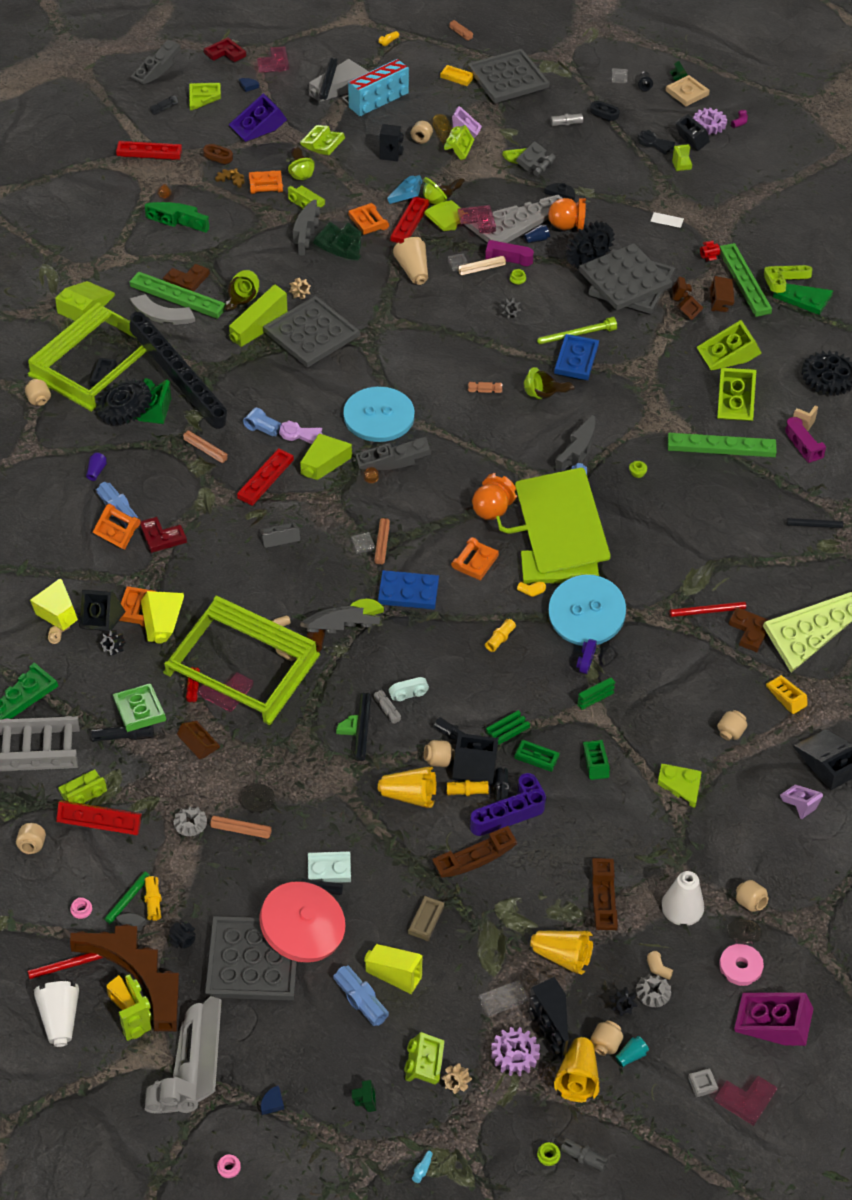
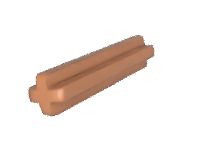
[183,431,228,463]
[375,518,390,565]
[210,816,272,839]

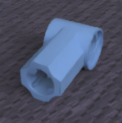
[243,407,281,437]

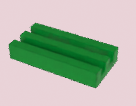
[577,677,615,710]
[486,710,530,745]
[514,740,560,772]

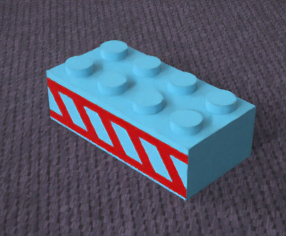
[348,59,409,116]

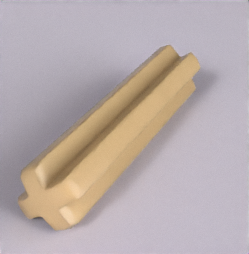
[458,256,506,275]

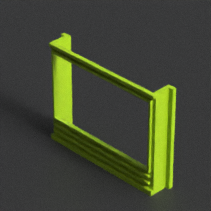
[28,302,147,412]
[163,595,320,725]

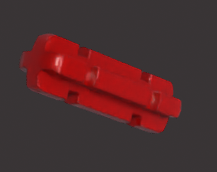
[186,667,200,703]

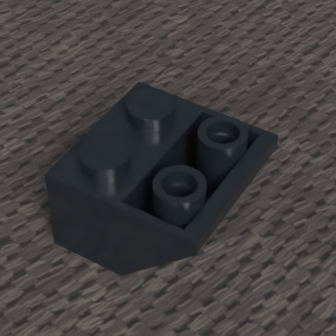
[452,733,499,785]

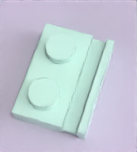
[308,852,351,883]

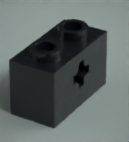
[675,114,710,151]
[380,124,404,161]

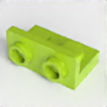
[444,125,475,160]
[288,185,325,209]
[58,769,107,804]
[404,1032,444,1084]

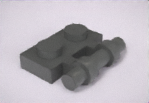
[516,141,555,176]

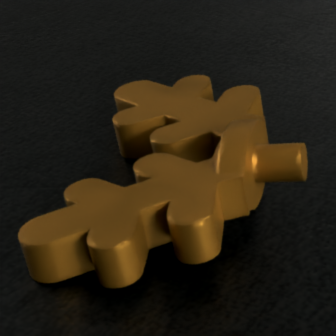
[215,168,245,188]

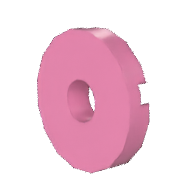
[719,944,764,986]

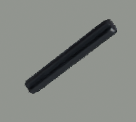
[319,58,338,100]
[354,692,371,761]

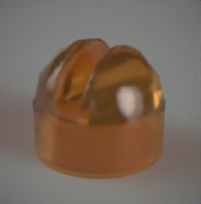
[158,184,172,198]
[364,467,379,483]

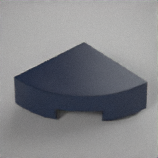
[239,78,259,92]
[261,1086,284,1115]

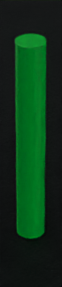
[105,871,150,924]

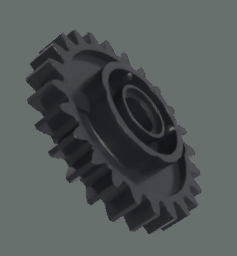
[96,378,152,426]

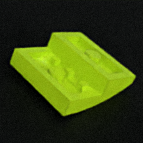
[300,125,345,155]
[424,200,472,231]

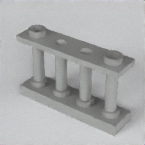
[0,716,80,771]

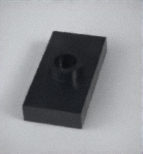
[90,358,117,388]

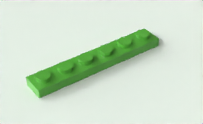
[719,243,772,317]
[130,271,226,319]
[668,433,777,457]

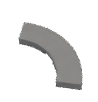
[130,294,195,325]

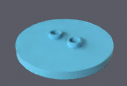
[344,387,415,442]
[549,575,626,646]

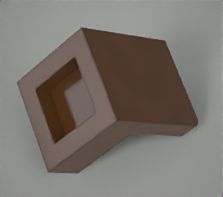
[677,294,703,320]

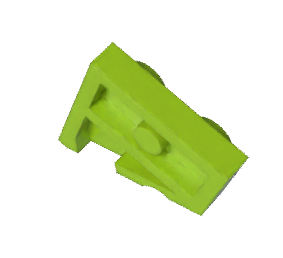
[189,83,221,110]
[658,764,702,808]

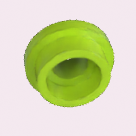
[510,269,526,285]
[629,461,647,478]
[537,1142,560,1166]

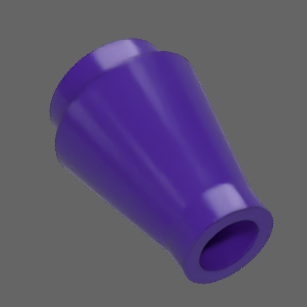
[86,453,107,481]

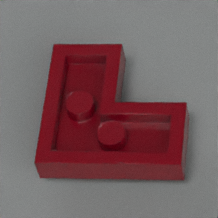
[204,37,246,62]
[140,517,187,553]

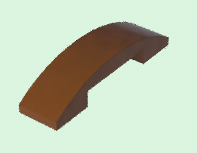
[432,826,517,878]
[592,858,618,930]

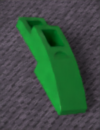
[145,202,209,233]

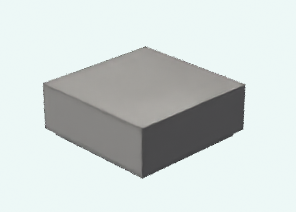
[688,1068,718,1097]

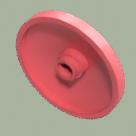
[259,882,345,962]

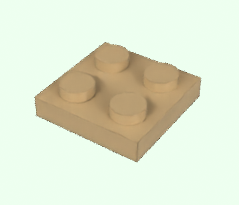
[666,75,710,106]

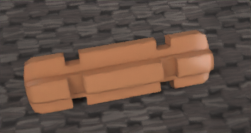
[449,20,473,41]
[468,382,502,393]

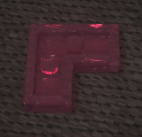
[257,46,289,72]
[458,205,496,233]
[198,672,253,712]
[715,1076,778,1126]

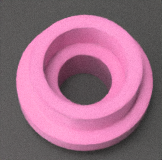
[70,898,92,919]
[217,1154,241,1178]

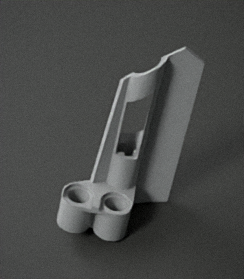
[145,996,222,1113]

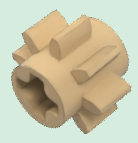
[289,278,311,300]
[442,1063,472,1094]

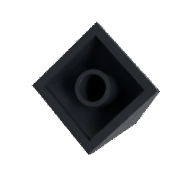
[80,590,126,631]

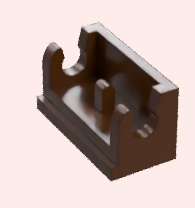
[709,276,734,312]

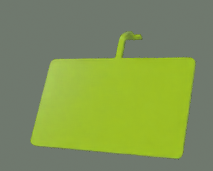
[496,468,610,574]

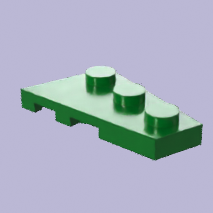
[773,283,834,315]

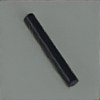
[787,518,844,528]

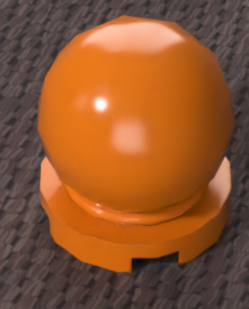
[548,198,586,231]
[472,473,517,520]

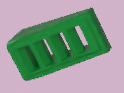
[583,740,610,780]

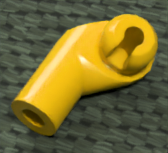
[379,31,399,46]
[517,581,546,597]

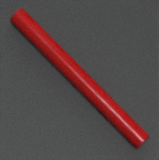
[670,602,746,617]
[28,953,103,979]

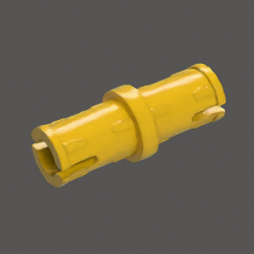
[485,619,516,652]
[447,780,489,796]
[144,876,162,921]

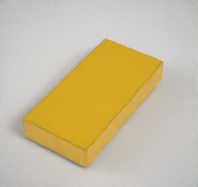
[440,65,474,86]

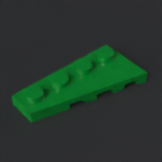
[0,663,59,720]

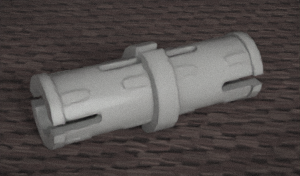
[551,113,583,127]

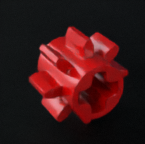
[700,240,720,262]

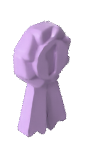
[279,420,322,444]

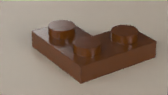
[163,264,210,292]
[729,607,769,652]

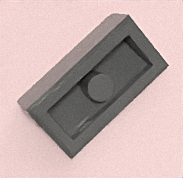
[259,522,300,548]

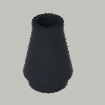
[638,71,653,91]

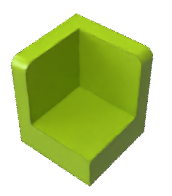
[672,144,692,171]

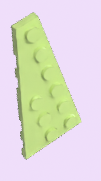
[763,592,852,673]

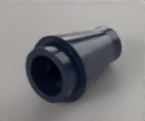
[524,225,550,243]

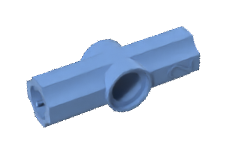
[96,482,138,528]
[334,965,389,1026]

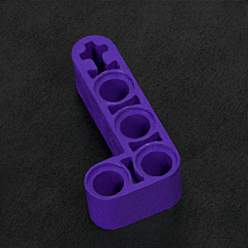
[470,773,546,836]

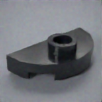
[544,183,576,201]

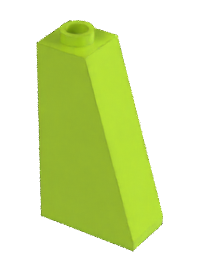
[229,284,288,347]

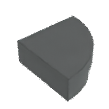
[116,913,146,929]

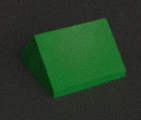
[137,379,171,424]

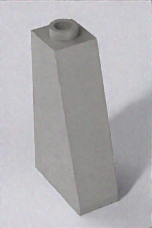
[309,59,369,102]

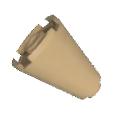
[393,237,428,285]

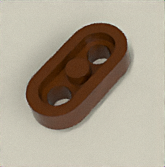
[203,144,233,164]

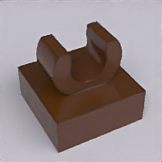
[671,277,692,301]

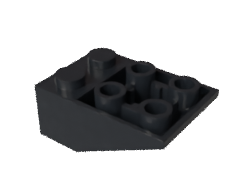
[793,729,852,790]
[528,976,568,1062]

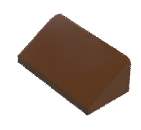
[177,721,220,759]

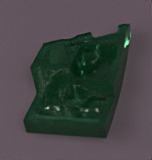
[313,222,362,260]

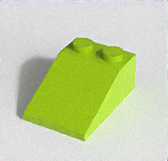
[55,281,115,321]
[697,320,762,371]
[717,368,756,421]

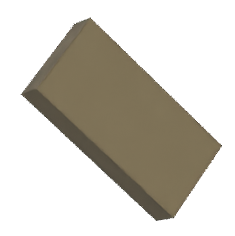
[408,896,444,941]

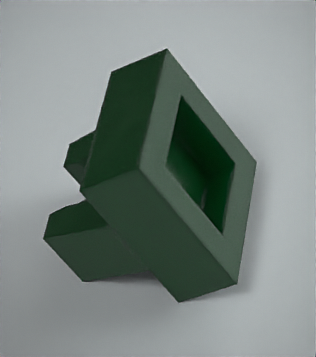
[670,61,688,82]
[352,1080,377,1112]

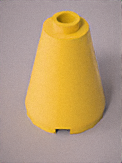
[378,767,436,808]
[530,931,593,975]
[554,1037,600,1102]

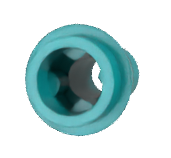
[615,1036,649,1067]

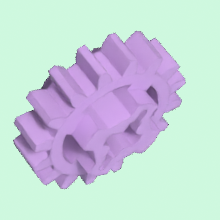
[693,108,727,135]
[491,1027,540,1076]

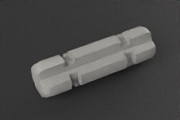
[374,690,401,724]

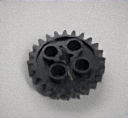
[565,221,615,270]
[801,350,852,396]

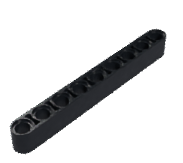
[130,312,227,429]

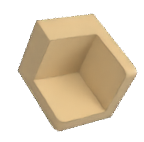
[793,406,818,431]

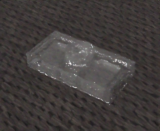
[479,980,528,1017]

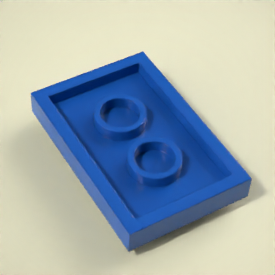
[554,334,599,380]
[378,570,439,609]

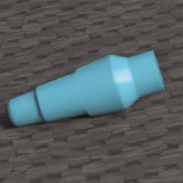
[412,1151,433,1183]

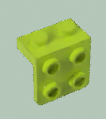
[119,974,153,1041]

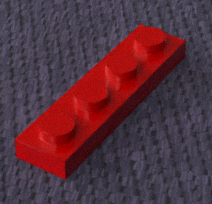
[116,141,182,160]
[391,197,429,244]
[237,448,294,506]
[56,800,142,835]

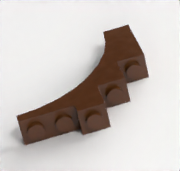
[70,924,179,1032]

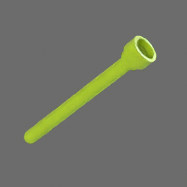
[537,317,617,344]

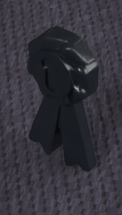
[637,130,675,155]

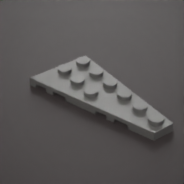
[464,195,562,243]

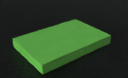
[113,684,166,732]

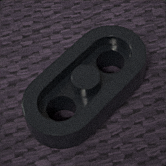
[590,101,620,121]

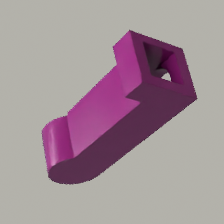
[485,240,534,266]
[785,417,826,463]

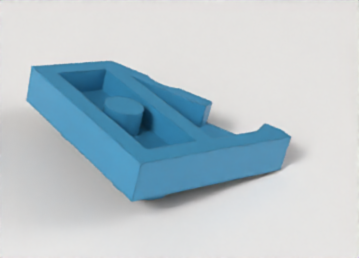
[387,175,422,204]

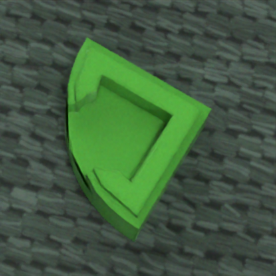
[336,715,358,735]

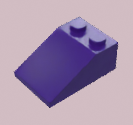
[229,93,287,142]

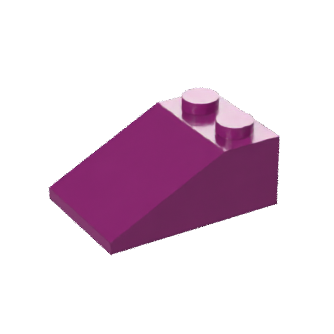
[734,993,814,1046]

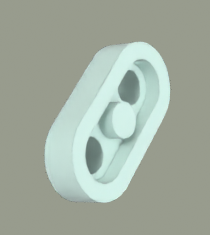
[389,677,429,701]

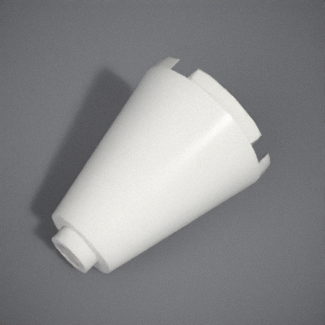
[662,871,704,925]
[34,981,79,1047]

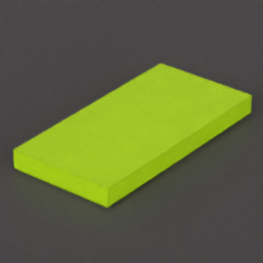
[521,551,599,584]

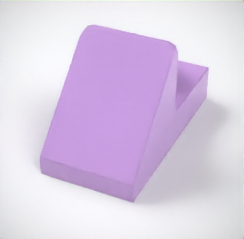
[452,106,482,138]
[780,785,823,819]

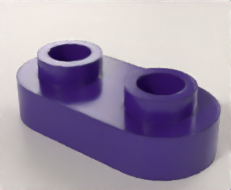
[577,639,597,674]

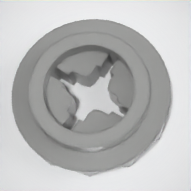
[173,806,207,836]
[636,974,671,1007]

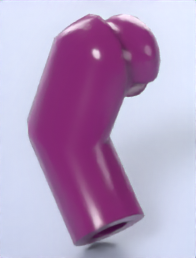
[731,110,748,128]

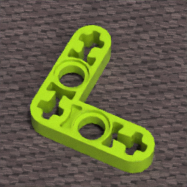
[764,265,812,293]

